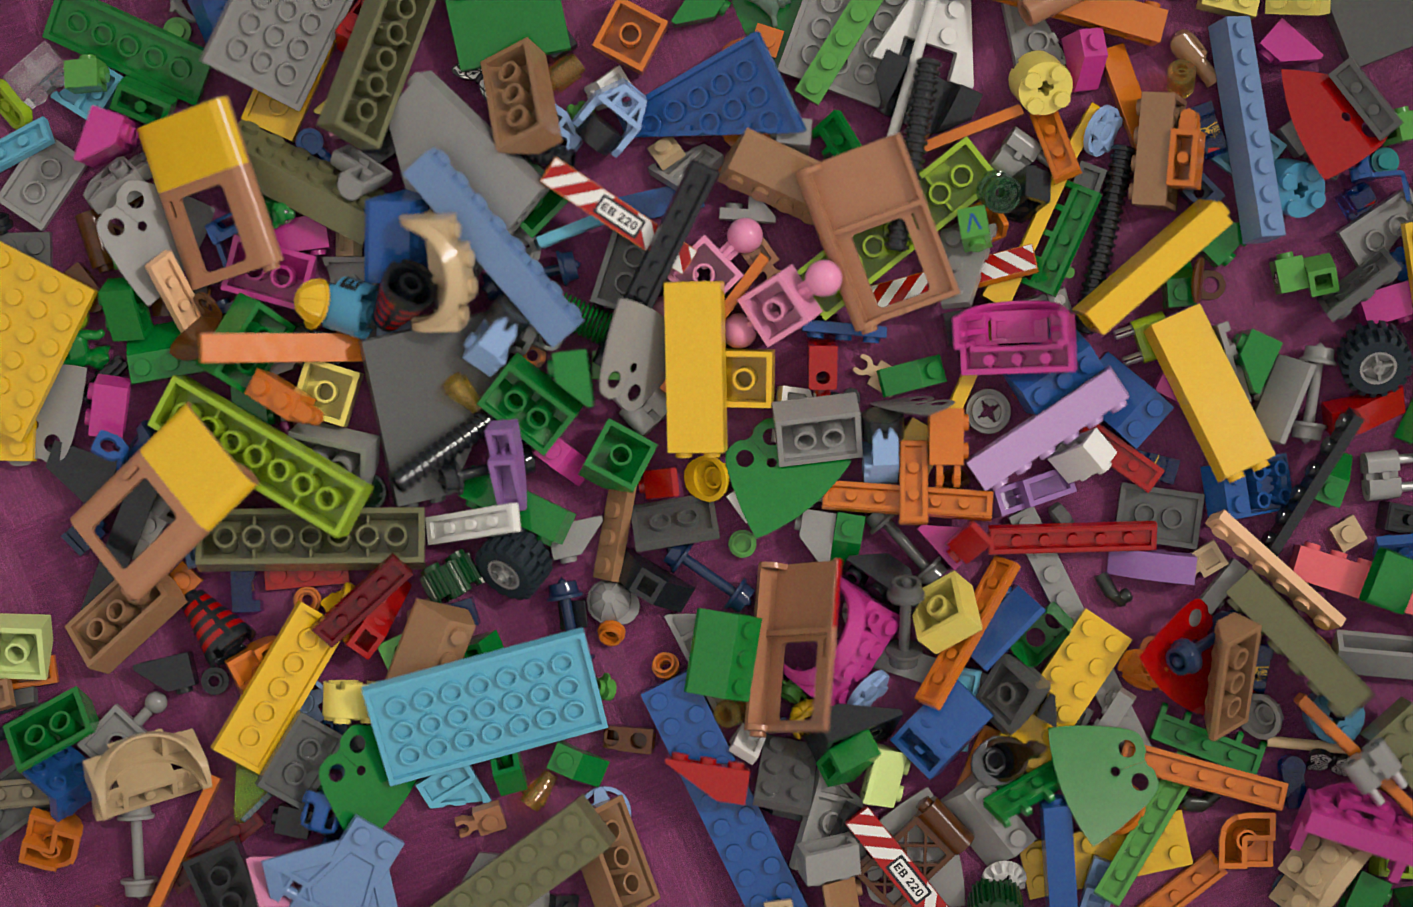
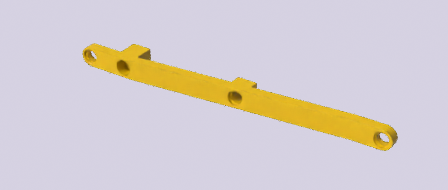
[899,102,1101,474]

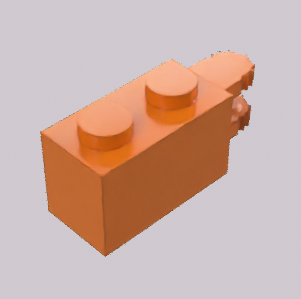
[1166,107,1206,190]
[244,369,324,426]
[927,408,969,487]

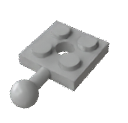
[77,691,167,758]

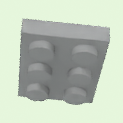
[0,138,88,231]

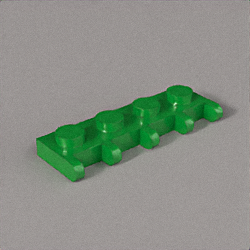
[811,109,862,159]
[1020,180,1102,298]
[1149,702,1267,775]
[983,760,1061,828]

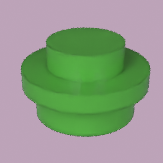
[163,17,192,41]
[729,530,756,558]

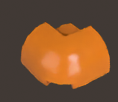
[224,635,277,695]
[18,807,83,872]
[1218,812,1276,869]

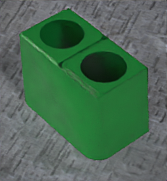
[1359,547,1413,615]
[1011,601,1074,667]

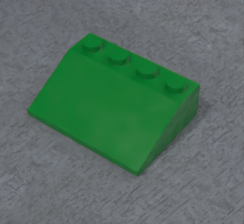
[446,0,571,73]

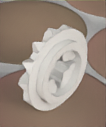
[982,861,1027,889]

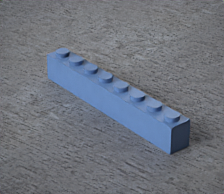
[1208,16,1286,244]
[402,147,585,348]

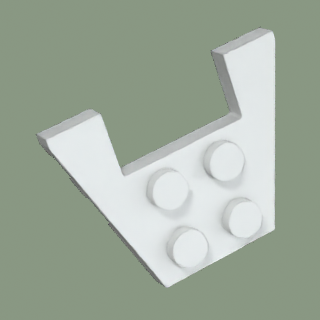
[870,0,974,89]

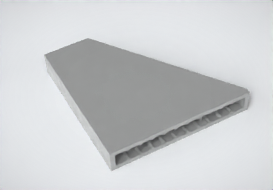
[389,70,550,308]

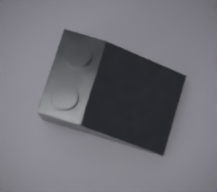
[803,704,903,762]

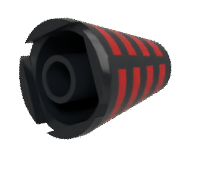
[373,259,438,332]
[182,589,256,668]

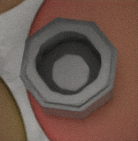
[1048,502,1074,523]

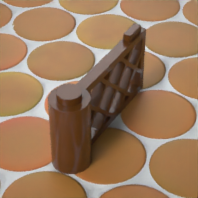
[74,195,147,274]
[857,796,975,907]

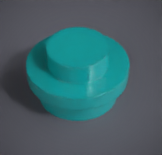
[1371,147,1399,172]

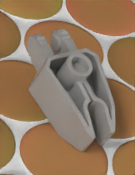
[83,152,152,214]

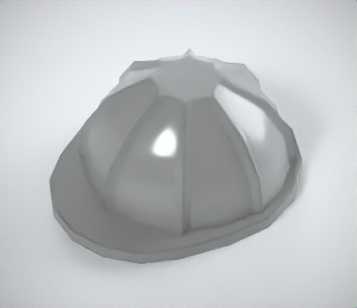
[587,580,640,625]
[1241,693,1284,740]

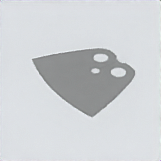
[97,180,215,306]
[600,298,666,412]
[8,364,87,466]
[859,787,965,907]

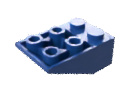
[1200,453,1292,519]
[890,679,994,779]

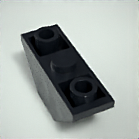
[619,547,696,612]
[841,553,919,618]

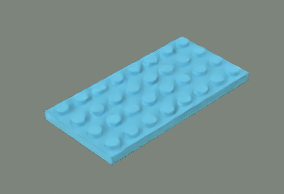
[361,627,608,786]

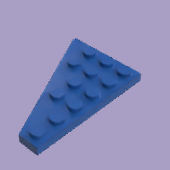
[615,31,807,138]

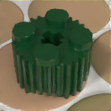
[419,549,484,604]
[967,878,1024,907]

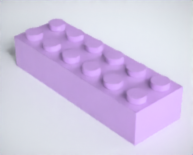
[967,365,1129,491]

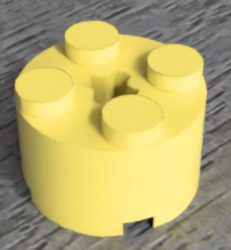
[1008,50,1073,115]
[322,680,376,724]

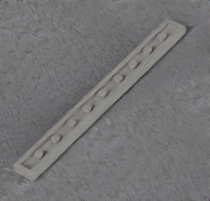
[1007,506,1152,749]

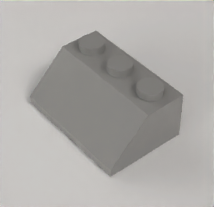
[1252,354,1316,445]
[772,392,863,467]
[288,423,380,484]
[941,774,1037,867]

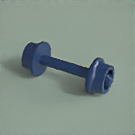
[481,250,581,301]
[663,543,755,613]
[546,577,595,661]
[1166,610,1243,675]

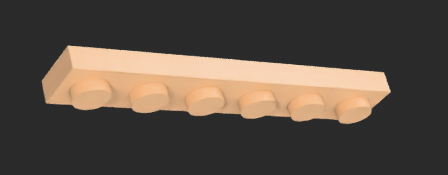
[1205,510,1346,631]

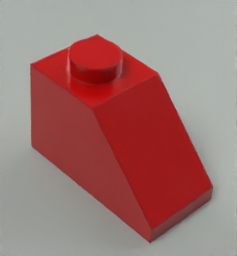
[639,467,679,499]
[945,520,994,564]

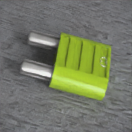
[1113,311,1165,366]

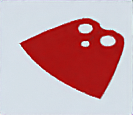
[1281,69,1388,180]
[1139,598,1214,715]

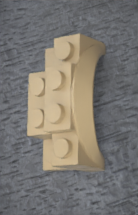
[399,208,478,332]
[83,728,212,821]
[1268,833,1372,907]

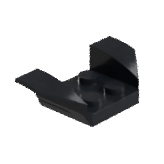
[875,49,983,135]

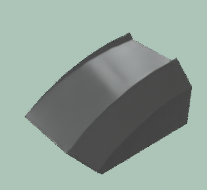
[976,654,1051,736]

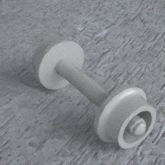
[1292,342,1337,444]
[117,805,159,900]

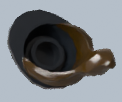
[970,736,1048,786]

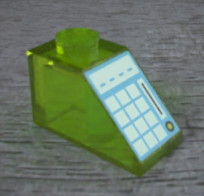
[234,763,273,823]

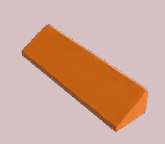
[1103,43,1142,151]

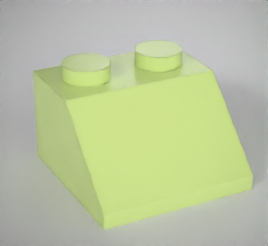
[0,613,53,680]
[860,743,911,808]

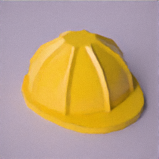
[294,278,330,330]
[684,456,730,502]

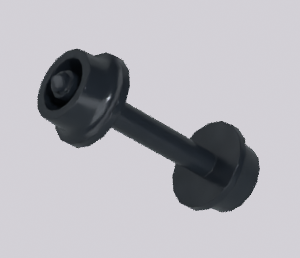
[437,445,536,495]

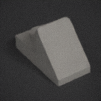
[719,196,776,224]

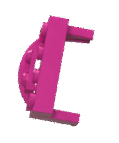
[953,300,1077,375]
[783,577,900,706]
[1288,782,1413,884]

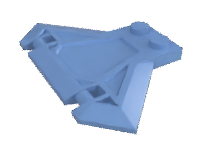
[261,814,405,907]

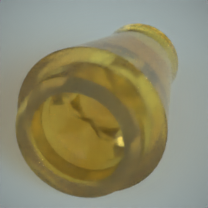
[443,372,481,413]
[520,769,558,813]

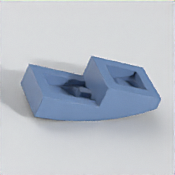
[1079,855,1112,907]

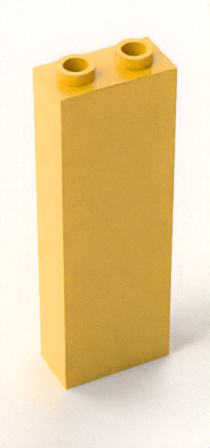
[1072,199,1233,335]
[664,281,728,458]
[1144,303,1276,483]

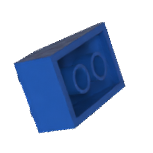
[1100,352,1174,449]

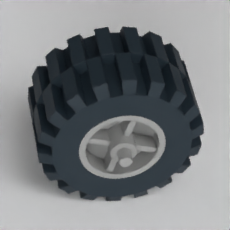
[1336,320,1413,398]
[475,528,553,601]

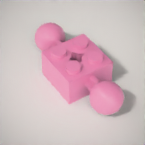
[652,218,763,317]
[725,260,842,349]

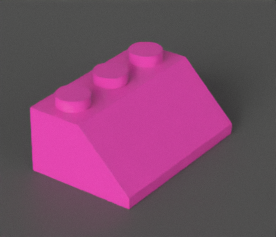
[73,105,141,169]
[220,235,317,309]

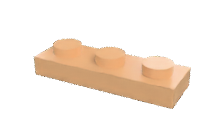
[145,250,202,333]

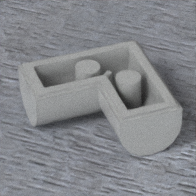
[330,144,393,200]

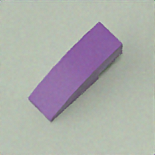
[485,419,527,511]
[988,469,1077,518]
[1106,549,1197,585]

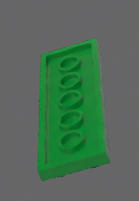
[42,0,212,106]

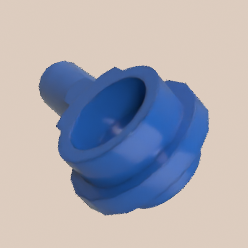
[296,128,332,162]

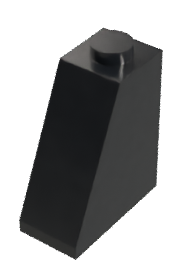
[46,440,117,504]

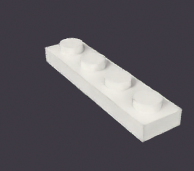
[425,503,521,545]

